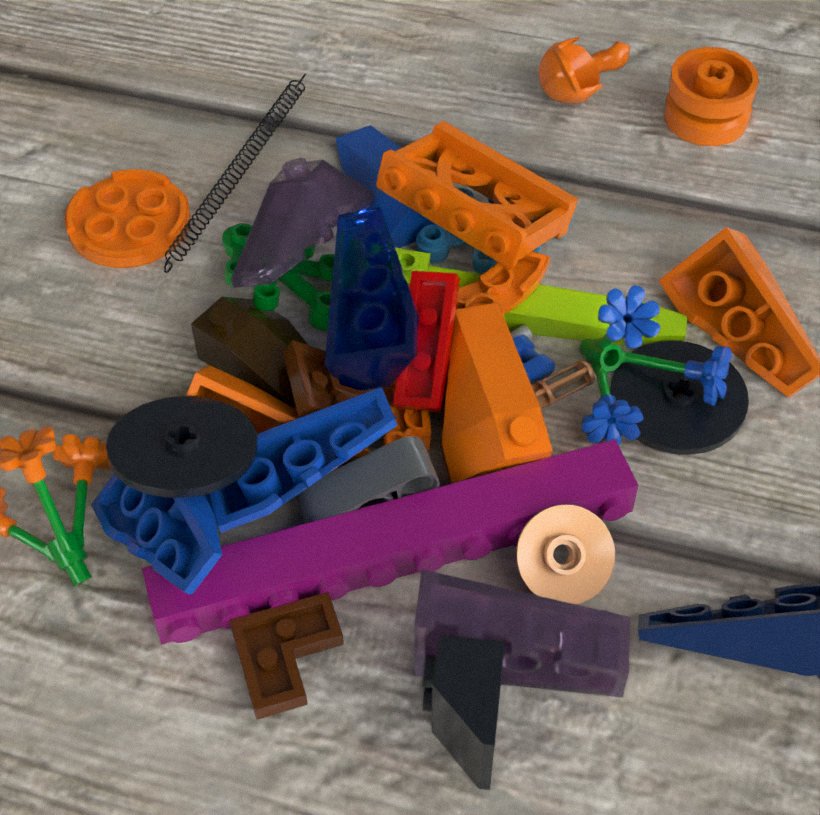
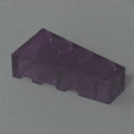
[414,569,631,698]

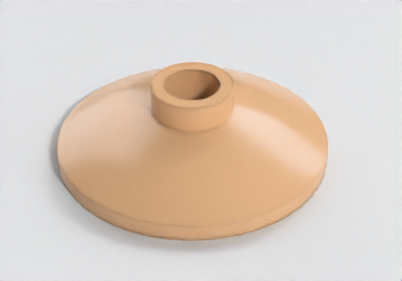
[516,505,615,606]

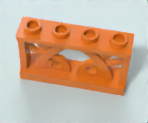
[376,121,578,269]

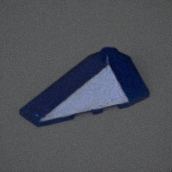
[325,207,419,391]

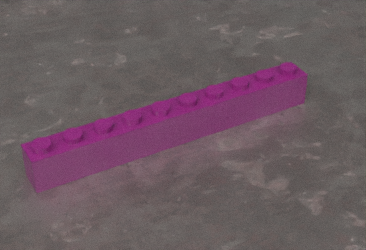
[141,439,638,645]

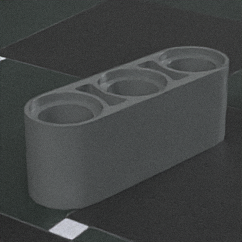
[297,436,440,524]

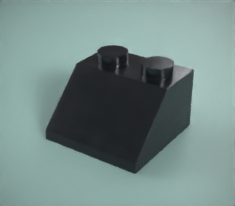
[423,634,505,790]

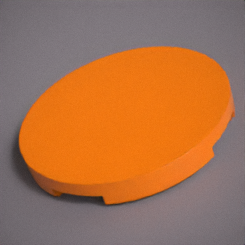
[65,169,191,268]

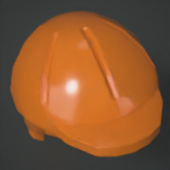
[538,37,630,105]

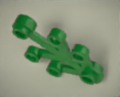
[222,223,345,331]

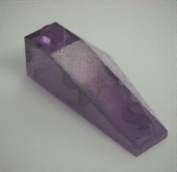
[231,158,375,288]

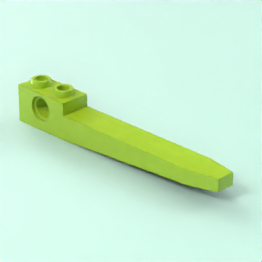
[335,239,687,348]

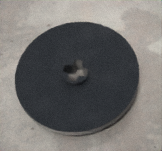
[610,341,749,455]
[106,396,258,498]

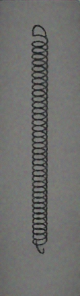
[164,73,306,273]

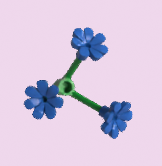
[579,285,732,445]

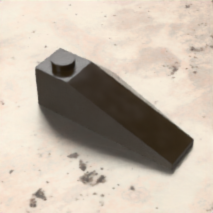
[191,297,308,409]

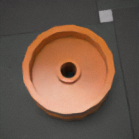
[664,47,759,146]

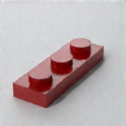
[393,271,460,412]

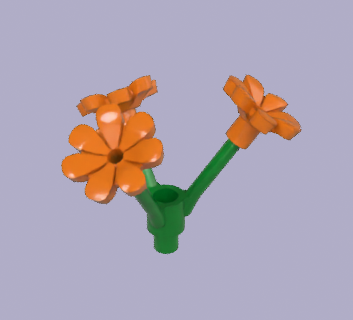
[0,426,111,587]

